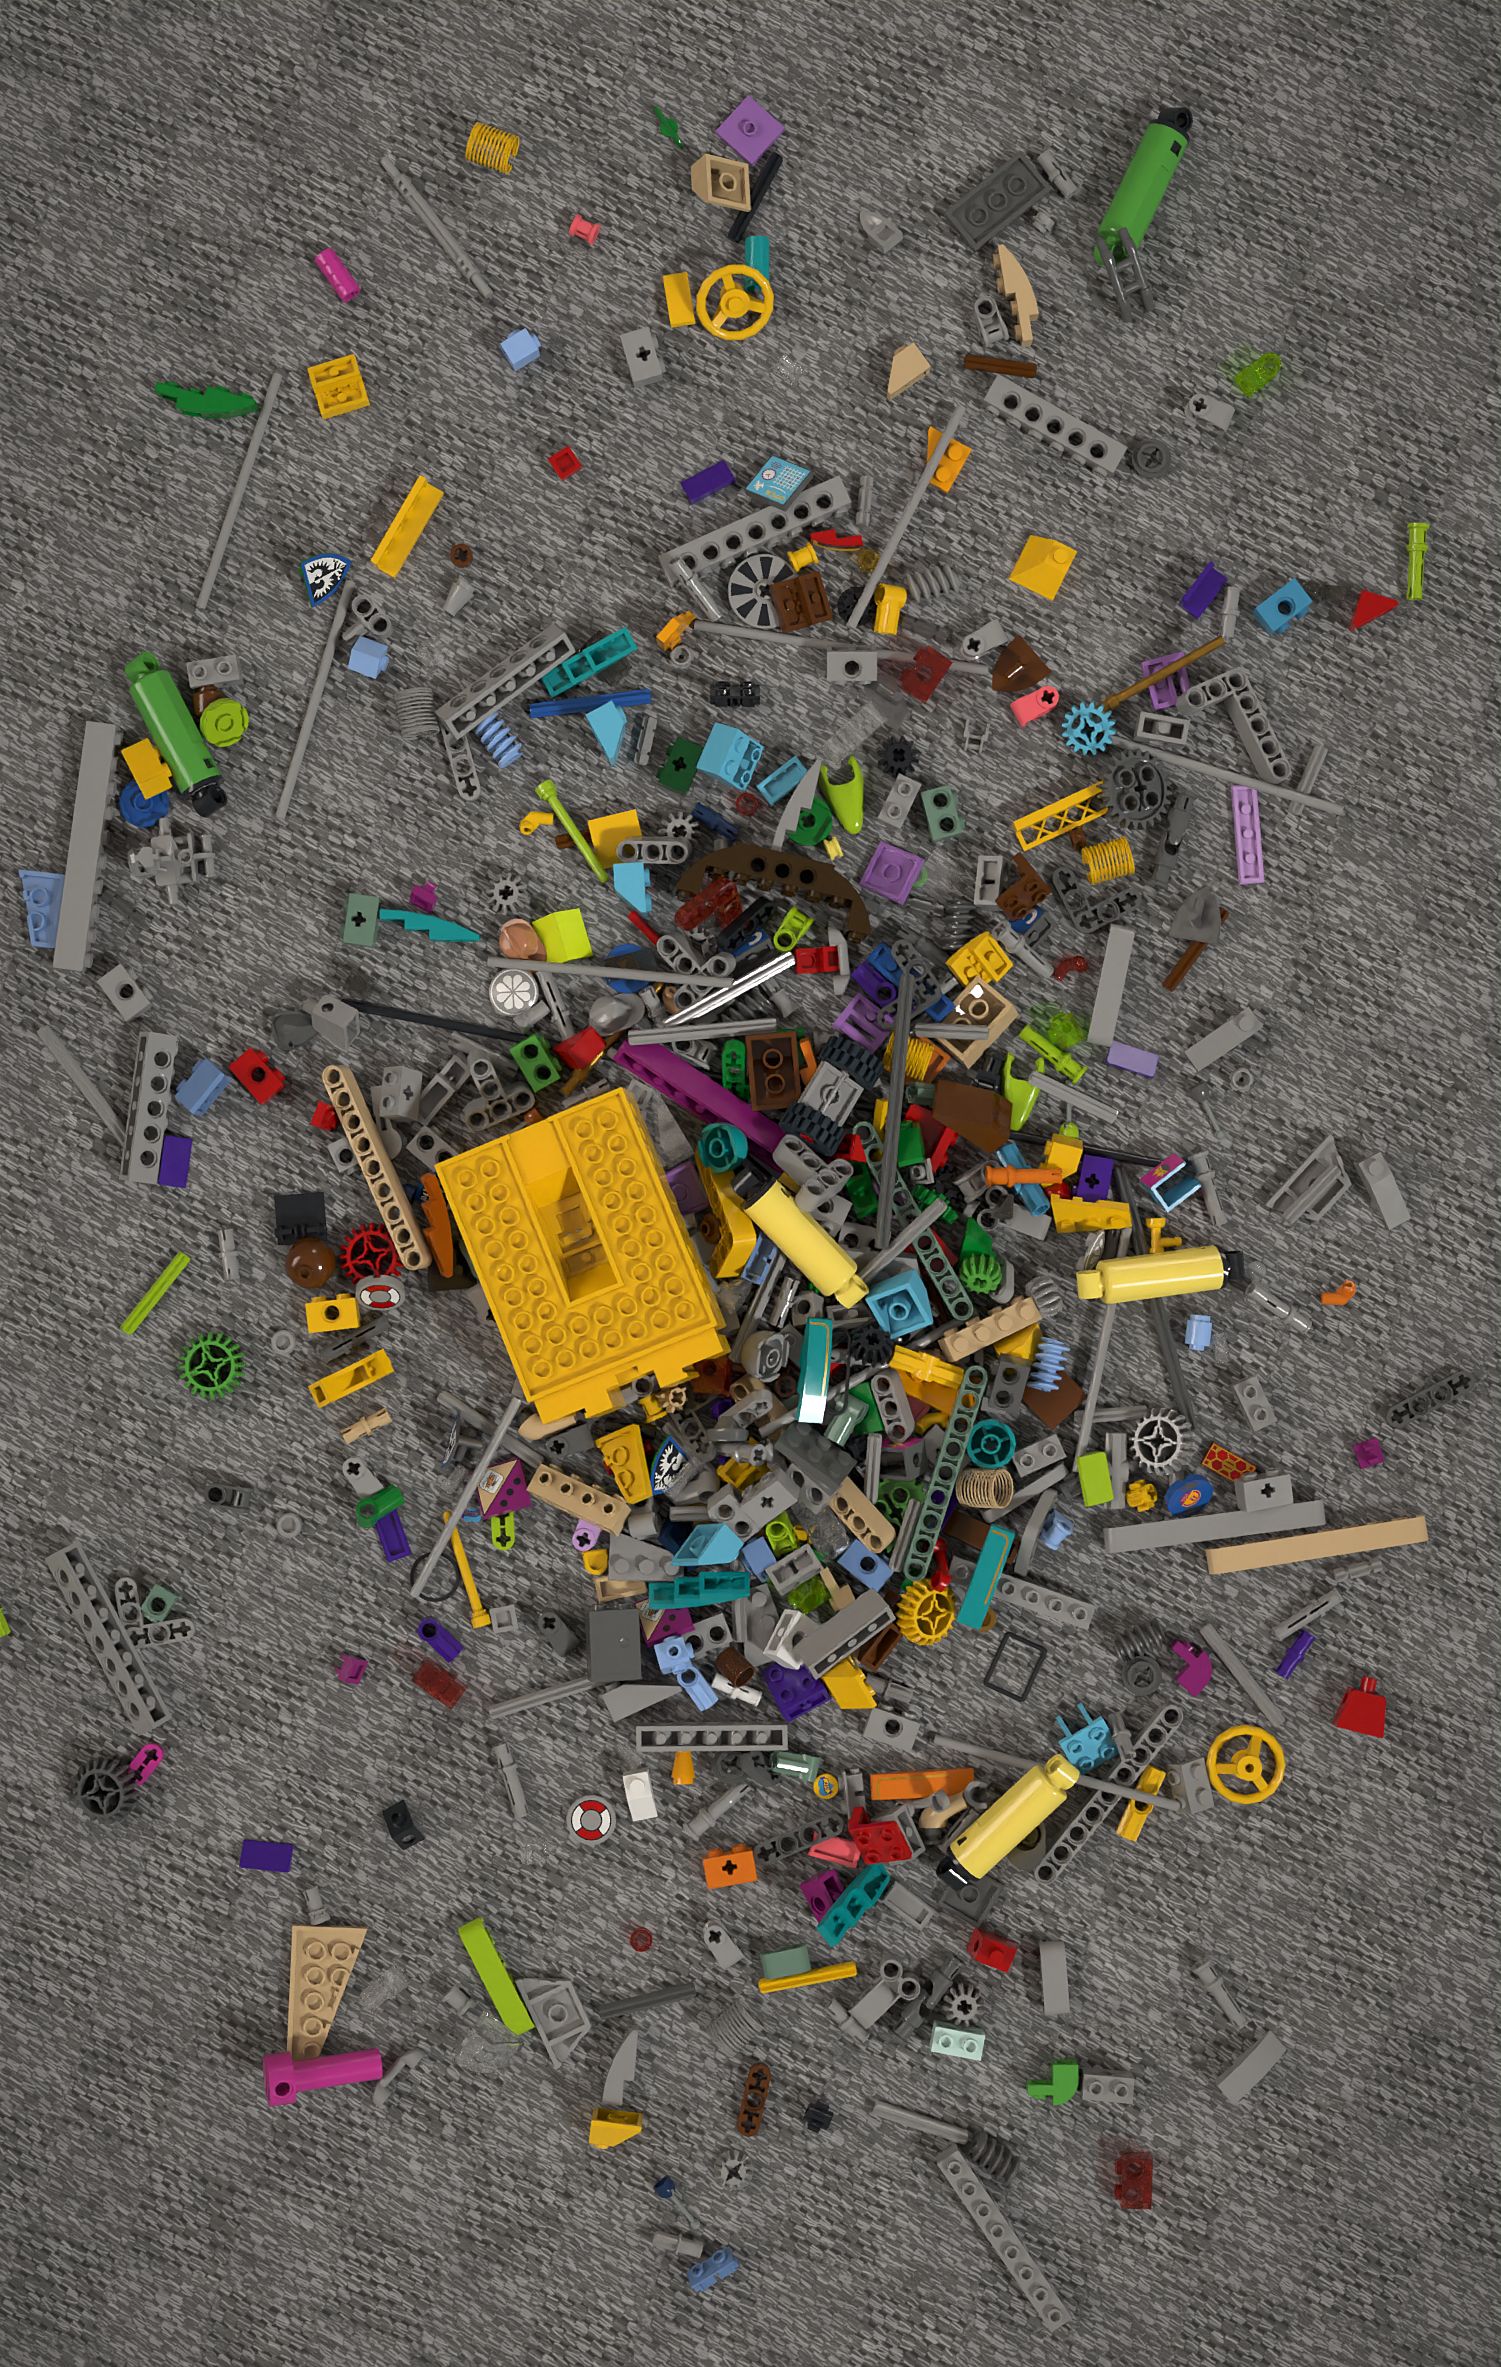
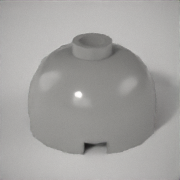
[741,1330,790,1382]

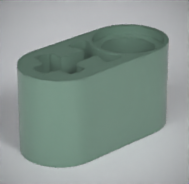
[760,1943,811,1979]

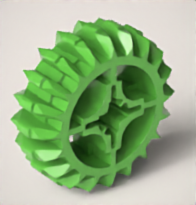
[178,1332,246,1400]

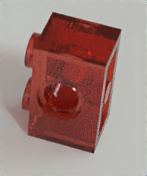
[899,645,953,704]
[691,1345,733,1397]
[411,1657,468,1710]

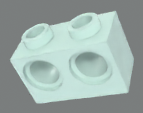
[929,2020,985,2061]

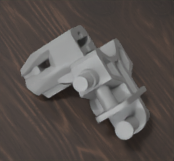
[128,818,217,905]

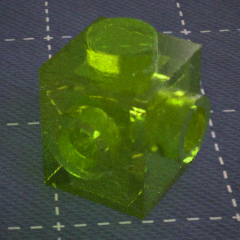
[1046,1011,1085,1051]

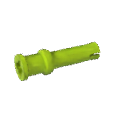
[1406,523,1430,600]
[1018,1024,1088,1085]

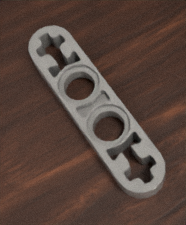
[438,718,481,802]
[980,1461,1069,1523]

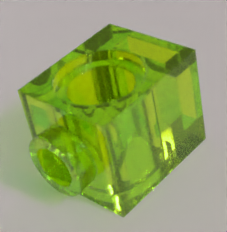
[787,1575,829,1615]

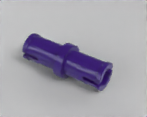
[1274,1629,1316,1680]

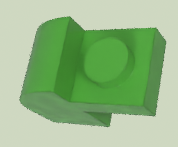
[1026,2059,1078,2106]

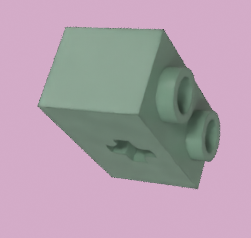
[340,893,382,949]

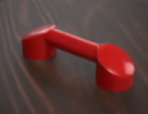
[923,1536,952,1592]

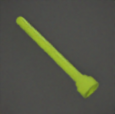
[535,780,609,883]

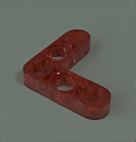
[674,877,746,931]

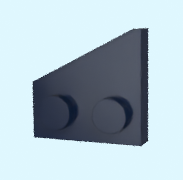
[657,1504,699,1572]

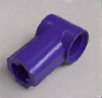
[418,1616,464,1663]

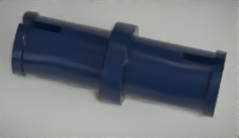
[690,802,740,842]

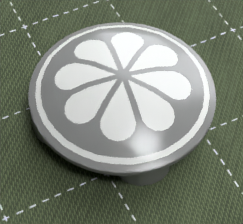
[489,968,539,1017]
[1076,1229,1105,1271]

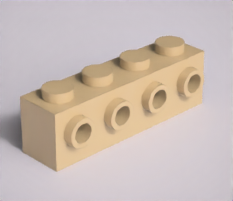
[937,1295,1042,1363]
[526,1463,632,1537]

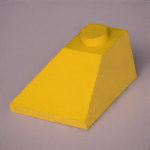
[1009,535,1077,601]
[589,2107,643,2149]

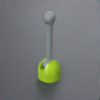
[1059,1080,1079,1139]

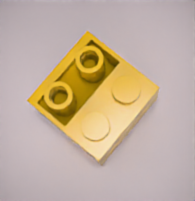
[820,1655,877,1709]

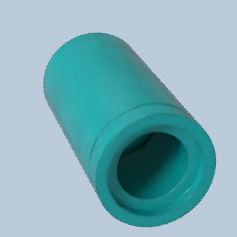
[745,236,770,292]

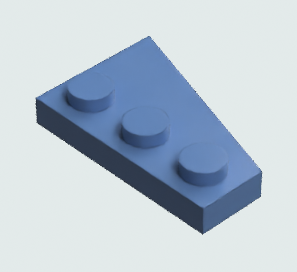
[19,869,65,949]

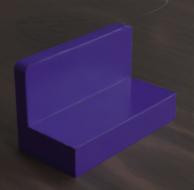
[1178,561,1228,620]

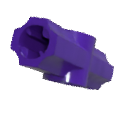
[850,960,914,1021]

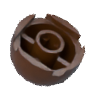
[285,1237,336,1289]

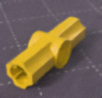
[886,1344,964,1389]
[1115,1764,1166,1842]

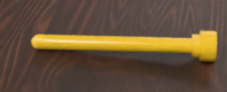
[443,1511,492,1629]

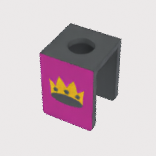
[879,1437,929,1481]

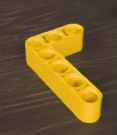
[695,1147,756,1278]

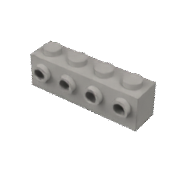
[792,1587,896,1680]

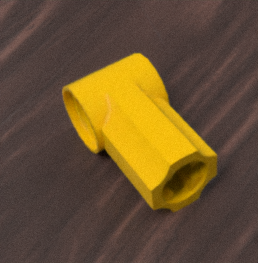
[874,583,907,635]

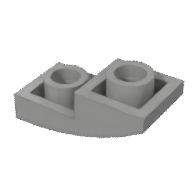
[896,1157,934,1185]

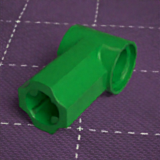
[356,1484,405,1528]

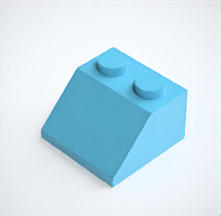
[586,701,627,766]
[865,1268,933,1339]
[670,1523,744,1566]

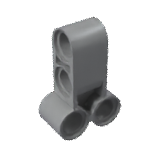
[975,1185,1052,1241]
[628,1471,663,1541]
[847,1954,920,2029]

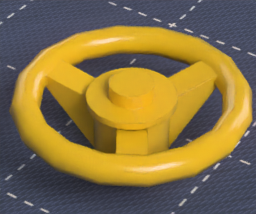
[696,264,774,340]
[1206,1724,1286,1805]

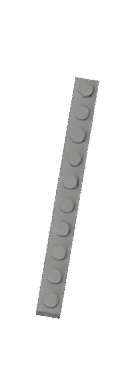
[53,721,123,973]

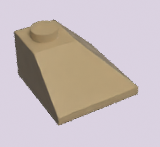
[691,154,751,212]

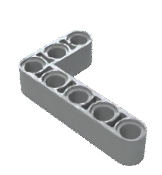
[1176,669,1291,785]

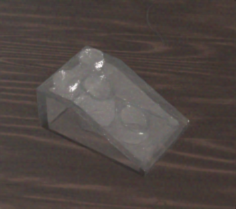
[652,1089,695,1169]

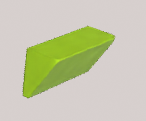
[1076,1451,1114,1507]

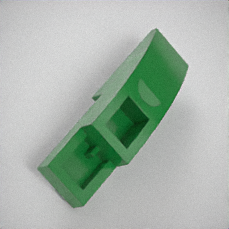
[154,381,259,419]

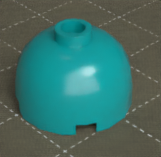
[697,1122,748,1173]
[966,1419,1016,1469]

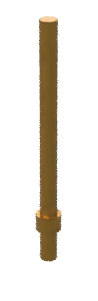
[1092,635,1226,717]
[560,982,666,1096]

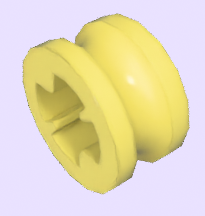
[823,836,843,861]

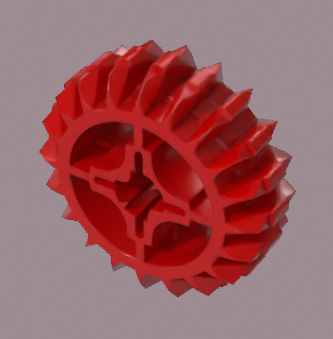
[339,1222,405,1284]

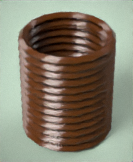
[715,1647,755,1687]

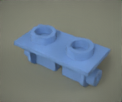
[740,1231,778,1285]
[686,2246,740,2292]

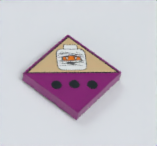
[472,1457,532,1520]
[633,1597,695,1648]

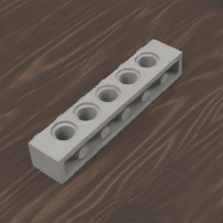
[982,374,1128,479]
[435,624,576,740]
[119,1031,178,1185]
[948,1554,1096,1630]
[636,1721,788,1752]

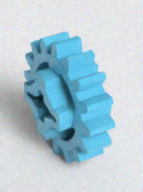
[1062,700,1116,756]

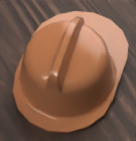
[499,918,546,975]

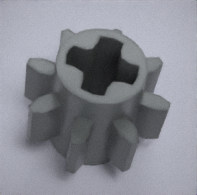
[1058,1471,1084,1503]

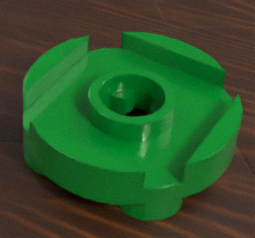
[787,797,833,846]

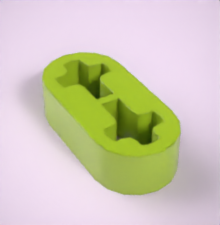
[491,1511,515,1550]

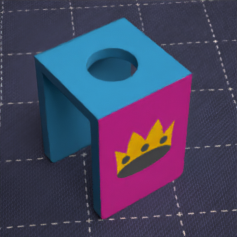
[1139,1154,1202,1213]

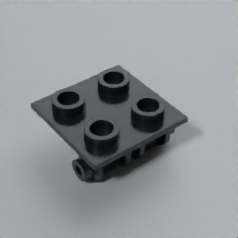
[710,681,760,707]
[274,1192,328,1245]

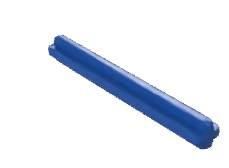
[529,689,652,718]

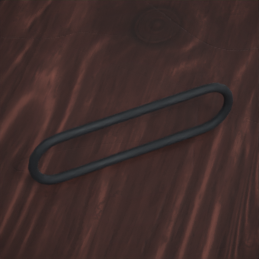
[825,1328,852,1416]

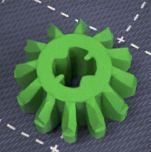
[959,1254,1002,1295]

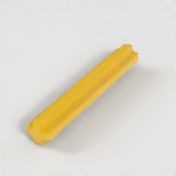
[758,1961,857,1994]

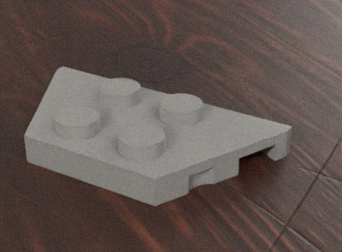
[1264,1134,1351,1221]
[515,1977,592,2069]

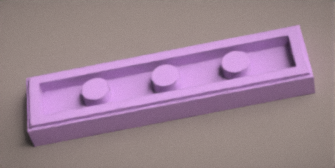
[1231,785,1265,885]

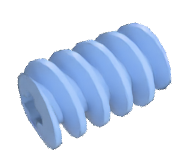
[474,711,523,768]
[1027,1337,1070,1392]

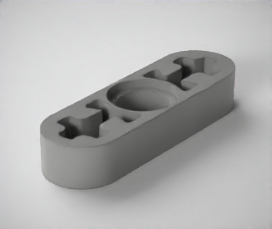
[718,1389,773,1429]

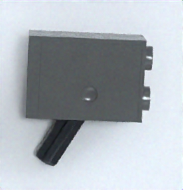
[585,1602,660,1683]

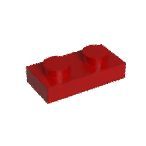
[310,1101,340,1132]

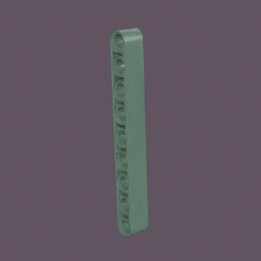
[851,1122,973,1320]
[903,1365,988,1581]

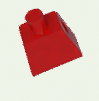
[1332,1675,1386,1738]
[966,1927,1019,1973]

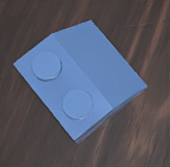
[175,1058,233,1117]

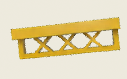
[370,475,444,579]
[1011,781,1108,852]

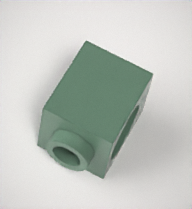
[140,1581,181,1623]

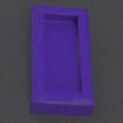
[375,1508,412,1562]

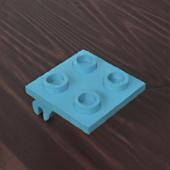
[1056,1703,1119,1775]

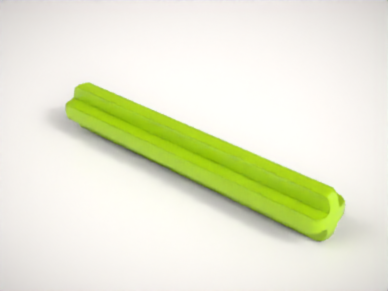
[120,1252,190,1335]

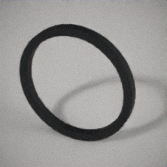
[410,1552,460,1602]

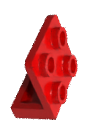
[903,1103,959,1173]
[848,1806,912,1865]

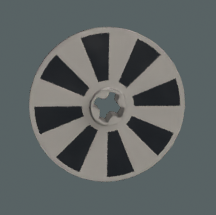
[728,554,798,629]

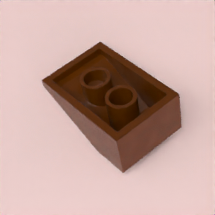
[745,1030,801,1111]
[932,1079,1013,1154]

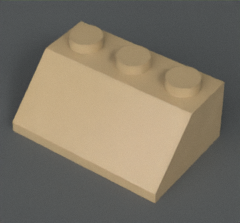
[934,975,1019,1069]

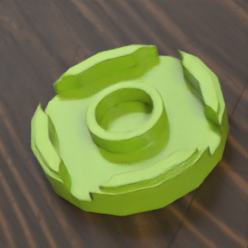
[200,698,249,747]

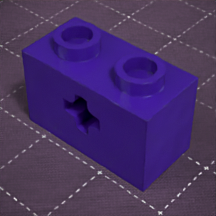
[1070,1154,1114,1203]

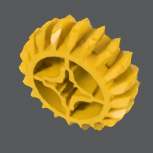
[895,1578,959,1645]

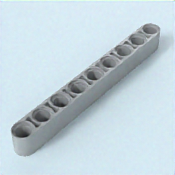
[1103,1498,1326,1553]
[1033,1702,1183,1885]

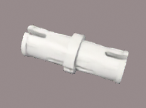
[710,1672,763,1707]

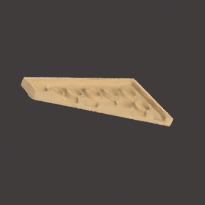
[287,1924,368,2061]

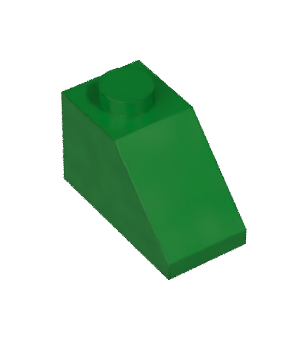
[897,1120,926,1167]
[957,1217,996,1269]

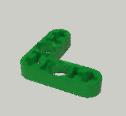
[722,1040,750,1102]

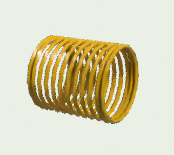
[465,122,519,174]
[1081,836,1135,885]
[882,1030,935,1081]

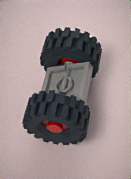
[778,1036,884,1157]

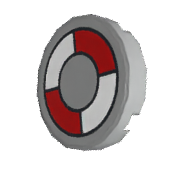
[355,1275,405,1311]
[566,1794,616,1845]

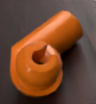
[1321,1280,1356,1305]

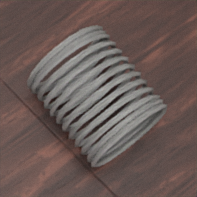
[393,687,440,740]
[706,1998,765,2058]

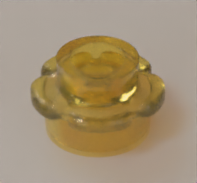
[857,549,881,573]

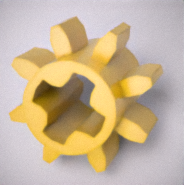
[1126,1479,1157,1512]

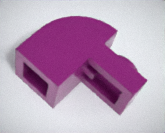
[1169,1639,1212,1697]

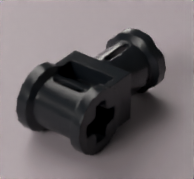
[972,1051,1006,1093]

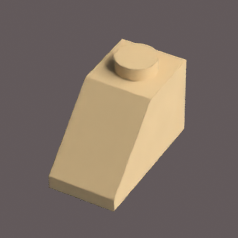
[887,342,931,401]

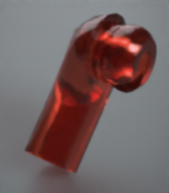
[1051,955,1088,982]

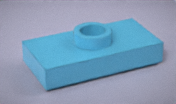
[756,755,808,806]

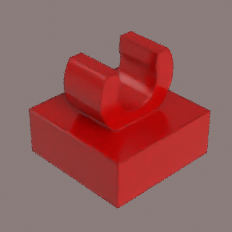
[548,445,583,482]

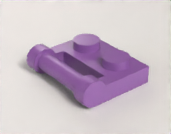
[1141,652,1193,712]
[832,992,894,1055]

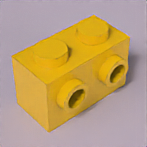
[121,738,172,800]

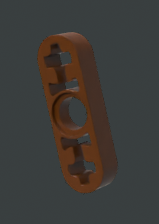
[737,2062,771,2137]

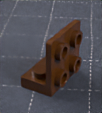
[995,852,1052,922]

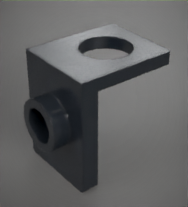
[382,1800,425,1851]

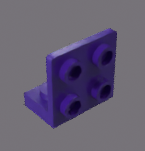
[761,1662,832,1723]

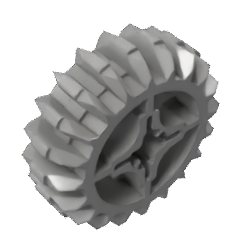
[1128,1408,1196,1476]

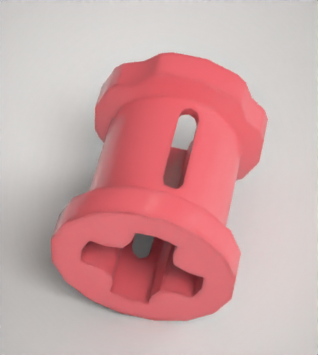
[569,214,601,245]

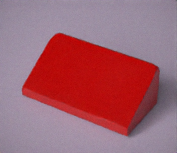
[825,1134,866,1162]

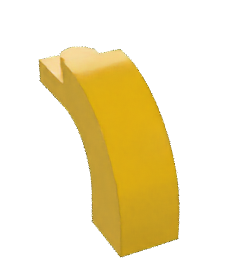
[308,1349,394,1408]

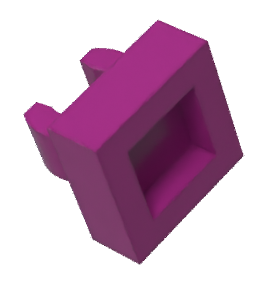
[409,880,437,914]
[1352,1437,1385,1469]
[334,1655,368,1684]

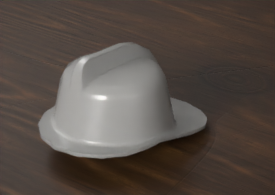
[589,993,645,1037]

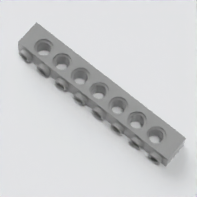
[658,475,852,589]
[45,1541,172,1736]
[935,2143,1072,2333]

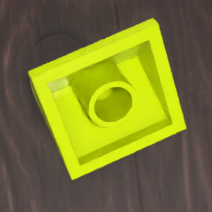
[532,908,593,964]

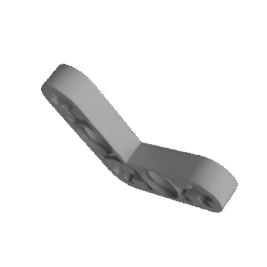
[1013,1487,1058,1578]
[115,1577,196,1649]

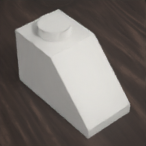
[623,1767,658,1821]

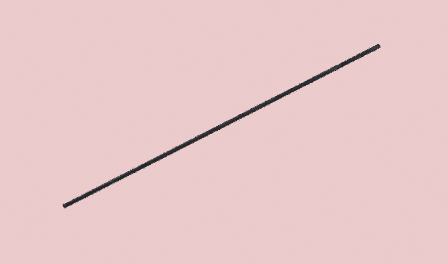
[341,999,1164,1168]

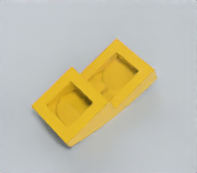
[663,272,695,328]

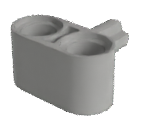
[342,594,393,646]

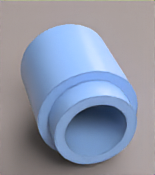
[1185,1314,1212,1351]

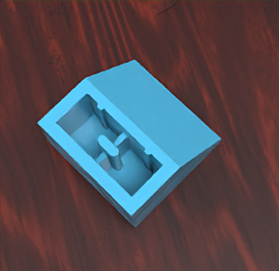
[696,722,764,792]
[613,862,652,918]

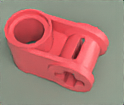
[1010,686,1059,727]

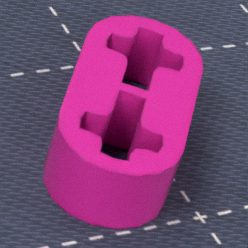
[127,1742,164,1786]

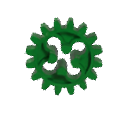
[910,1184,959,1226]

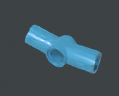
[996,1143,1051,1216]

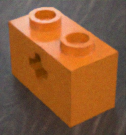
[703,1844,757,1889]

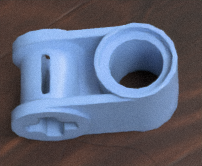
[1040,1509,1074,1550]

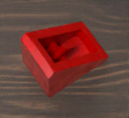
[1349,590,1399,632]
[552,1025,607,1070]

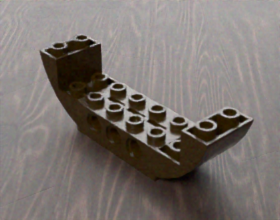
[672,842,871,944]

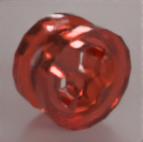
[736,793,758,816]
[630,1927,653,1952]

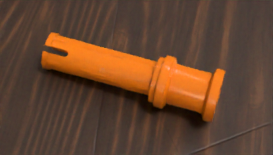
[985,1165,1063,1187]

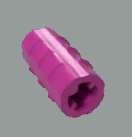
[315,248,360,302]

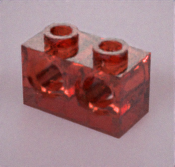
[1114,2151,1153,2209]

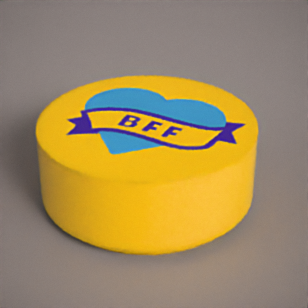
[813,1773,838,1799]

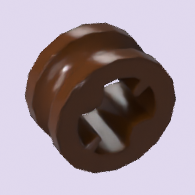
[450,544,473,568]
[1068,827,1087,852]
[774,1375,797,1397]

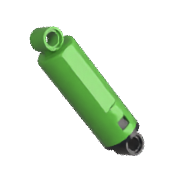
[1094,107,1193,266]
[125,651,227,818]

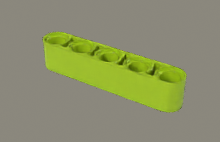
[458,1917,536,2038]

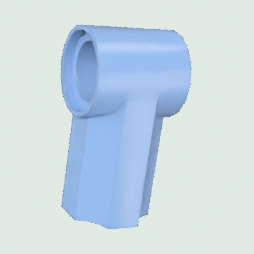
[677,1661,719,1711]

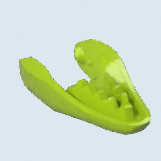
[818,755,864,834]
[1000,1052,1045,1131]

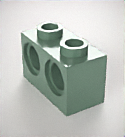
[919,785,965,843]

